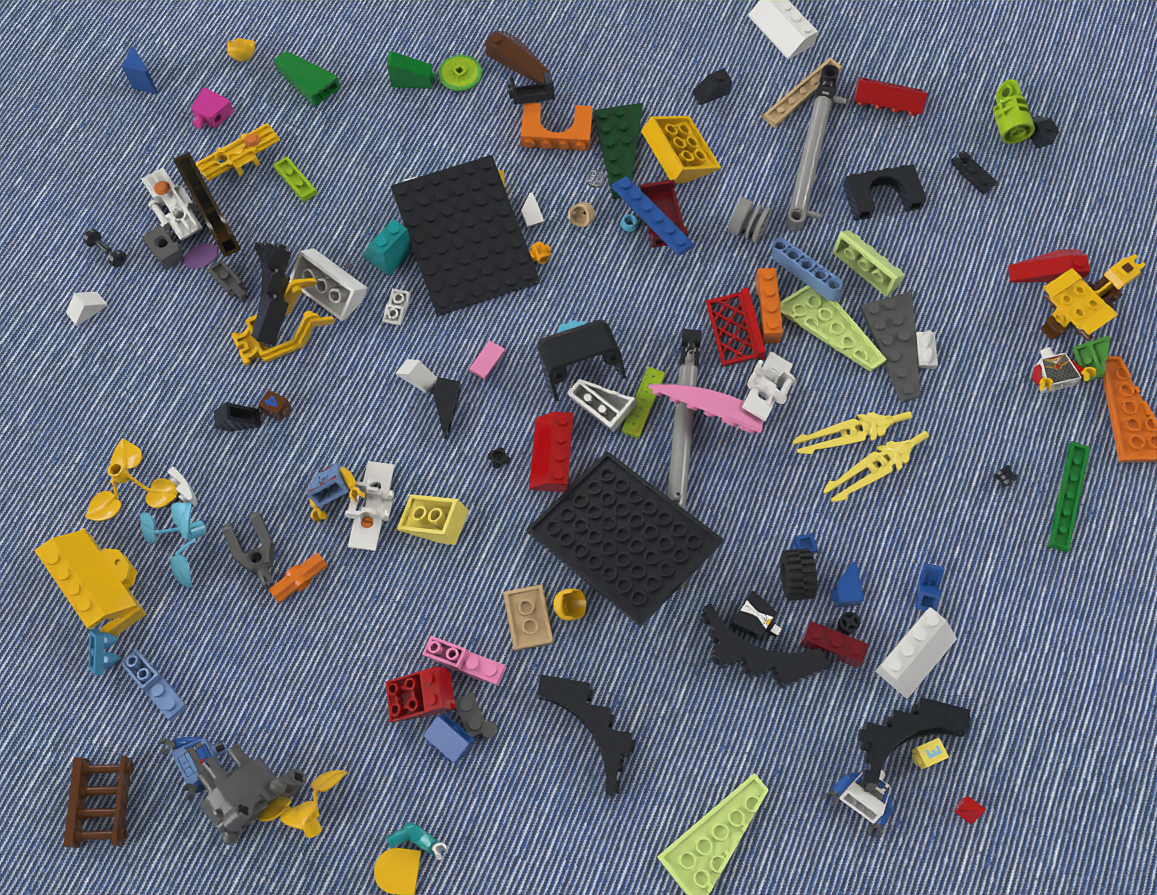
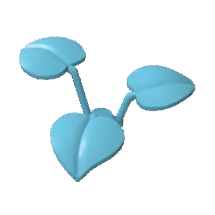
[139,502,206,588]

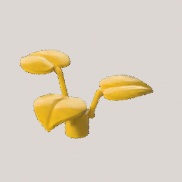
[85,438,178,521]
[257,770,347,838]

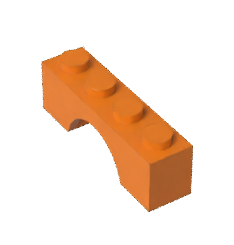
[755,268,783,343]

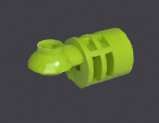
[993,79,1035,144]

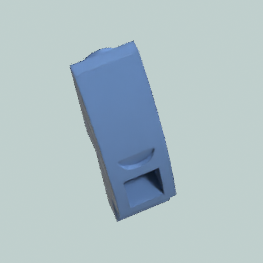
[120,649,188,722]

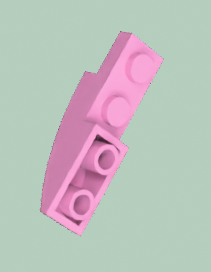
[422,636,507,686]

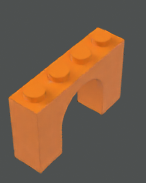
[521,102,592,151]

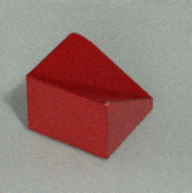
[953,796,986,824]

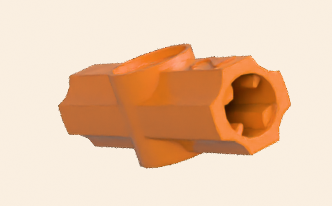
[268,552,328,604]

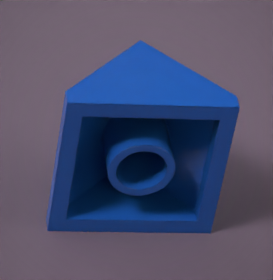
[122,47,158,94]

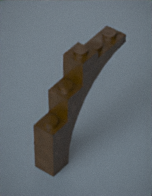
[172,151,241,258]

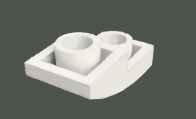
[382,288,411,326]
[167,466,198,506]

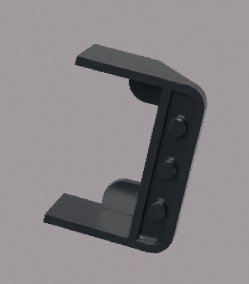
[537,320,627,402]

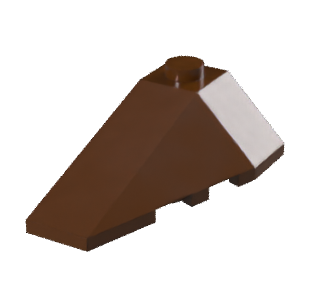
[485,31,550,84]

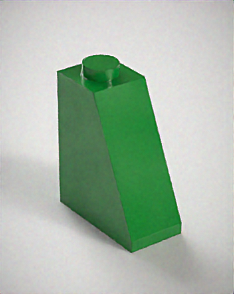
[387,51,436,89]

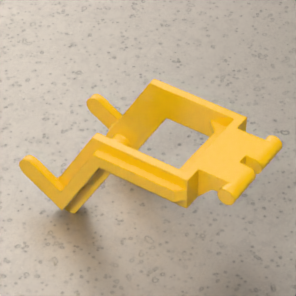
[231,278,335,366]

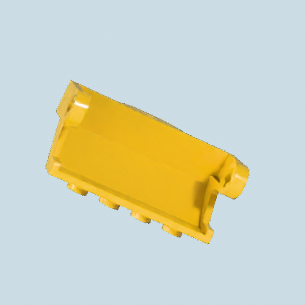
[34,528,147,637]

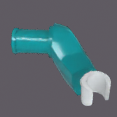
[386,822,448,860]

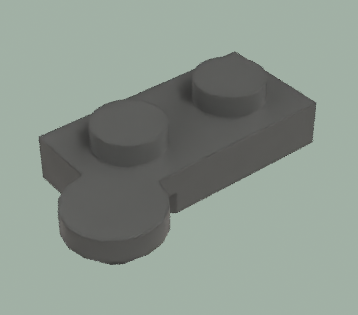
[455,692,498,739]

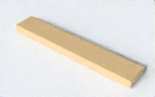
[762,57,842,128]

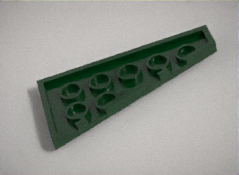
[593,103,643,199]

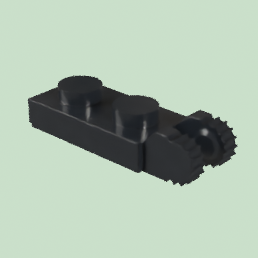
[951,151,997,194]

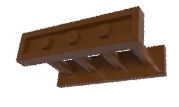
[63,756,134,848]

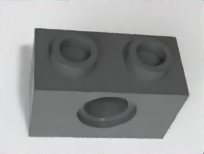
[142,225,184,270]

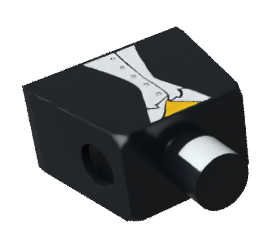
[730,590,782,640]

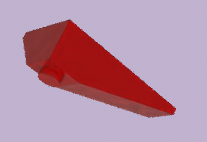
[1008,249,1090,283]

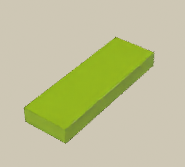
[273,156,318,203]

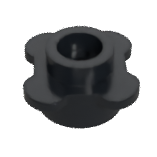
[488,447,510,469]

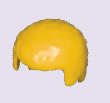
[227,38,255,62]
[553,588,586,621]

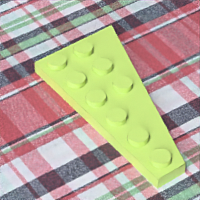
[780,285,887,372]
[657,773,769,895]

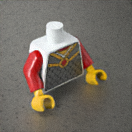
[1032,347,1096,394]

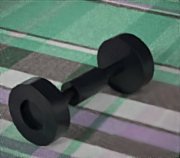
[83,229,127,268]

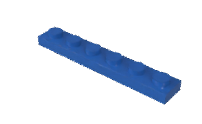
[612,176,693,256]

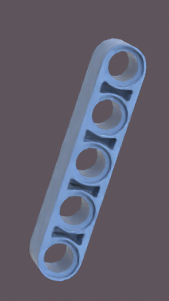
[772,238,843,302]

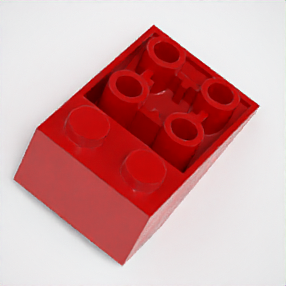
[385,666,456,723]

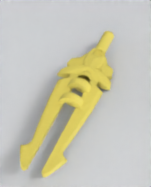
[793,411,912,454]
[823,431,929,502]

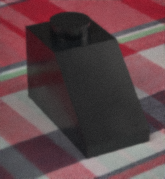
[692,68,732,105]
[1030,116,1059,149]
[214,402,261,432]

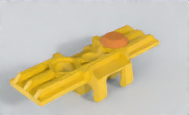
[196,123,280,181]

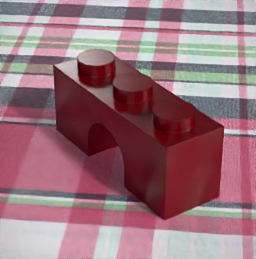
[800,621,869,668]

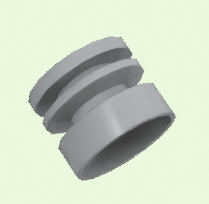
[728,197,771,243]

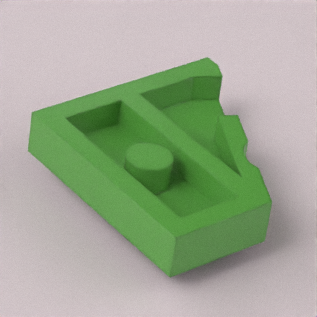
[1072,335,1111,382]

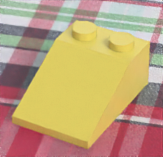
[397,495,469,545]

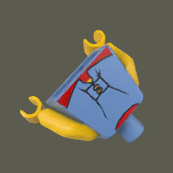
[307,463,365,522]

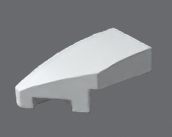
[521,192,544,228]

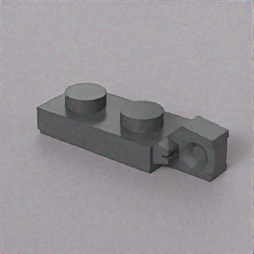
[207,259,249,303]

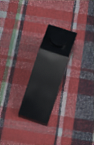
[432,377,462,440]

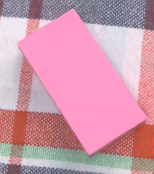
[469,340,505,380]

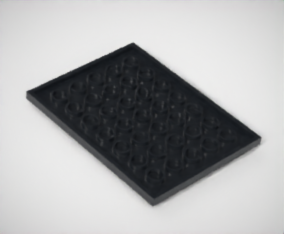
[391,155,540,317]
[526,451,723,628]

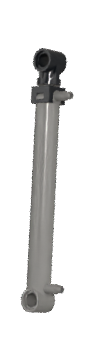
[786,65,847,232]
[667,328,702,510]

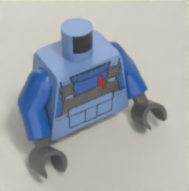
[158,737,228,800]

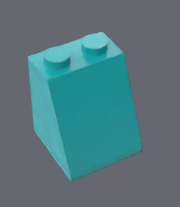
[362,219,413,276]

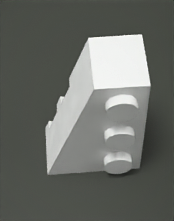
[567,379,638,433]

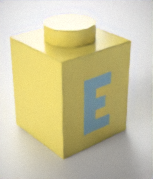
[911,738,949,770]

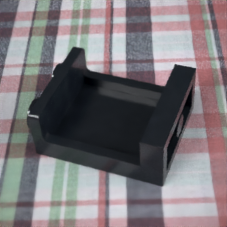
[507,72,555,104]

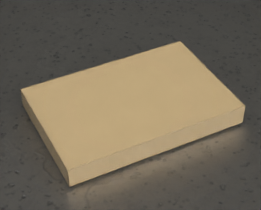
[503,584,554,651]

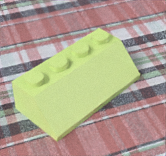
[832,230,905,297]

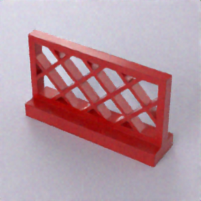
[706,287,766,367]

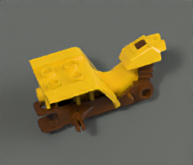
[1041,254,1146,342]

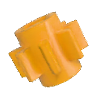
[529,242,552,264]

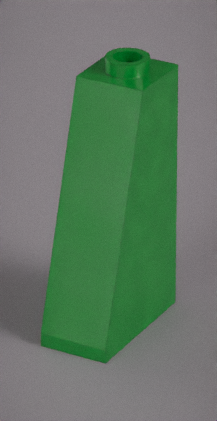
[273,51,341,107]

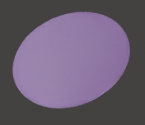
[184,243,218,269]

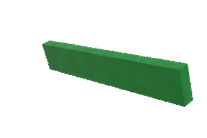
[1047,441,1090,553]

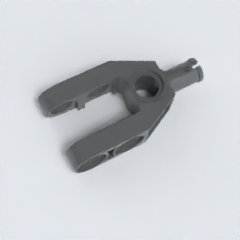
[221,510,275,589]

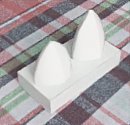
[915,330,938,369]

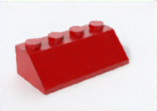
[854,77,928,116]
[529,411,573,492]

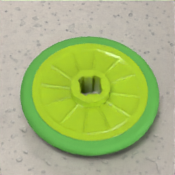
[438,55,482,91]

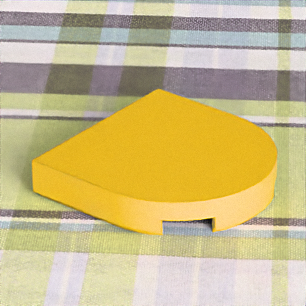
[374,848,422,895]

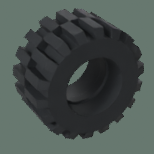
[780,548,817,601]

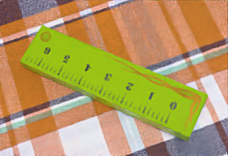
[621,367,665,439]

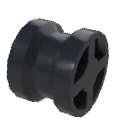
[993,465,1019,488]
[837,612,861,635]

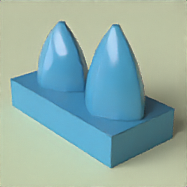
[89,629,122,675]

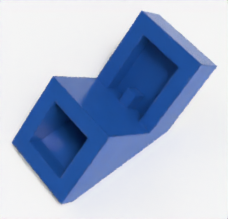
[915,563,945,611]

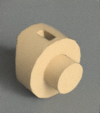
[568,201,595,227]

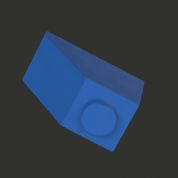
[831,561,864,608]

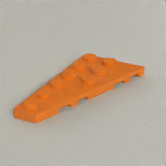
[1102,356,1157,463]

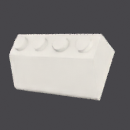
[748,0,818,60]
[289,248,368,321]
[875,607,957,699]

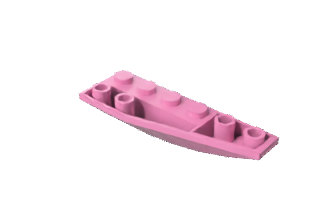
[648,384,763,434]

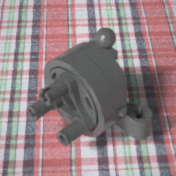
[197,743,307,845]

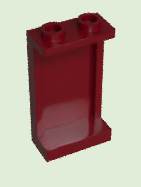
[640,180,688,248]

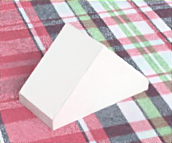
[66,292,108,326]
[396,359,437,393]

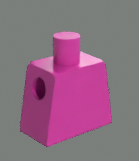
[191,87,234,130]

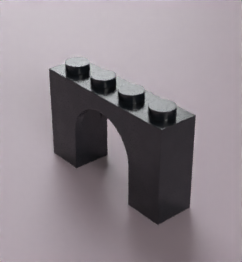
[843,164,927,221]

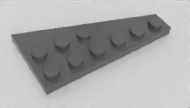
[860,291,920,403]

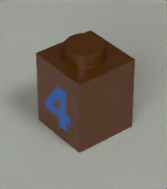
[258,390,291,422]

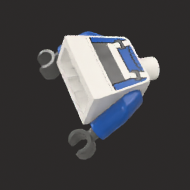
[823,770,893,838]

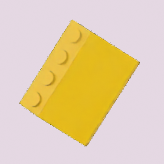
[641,116,721,184]

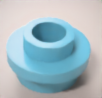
[621,214,638,232]

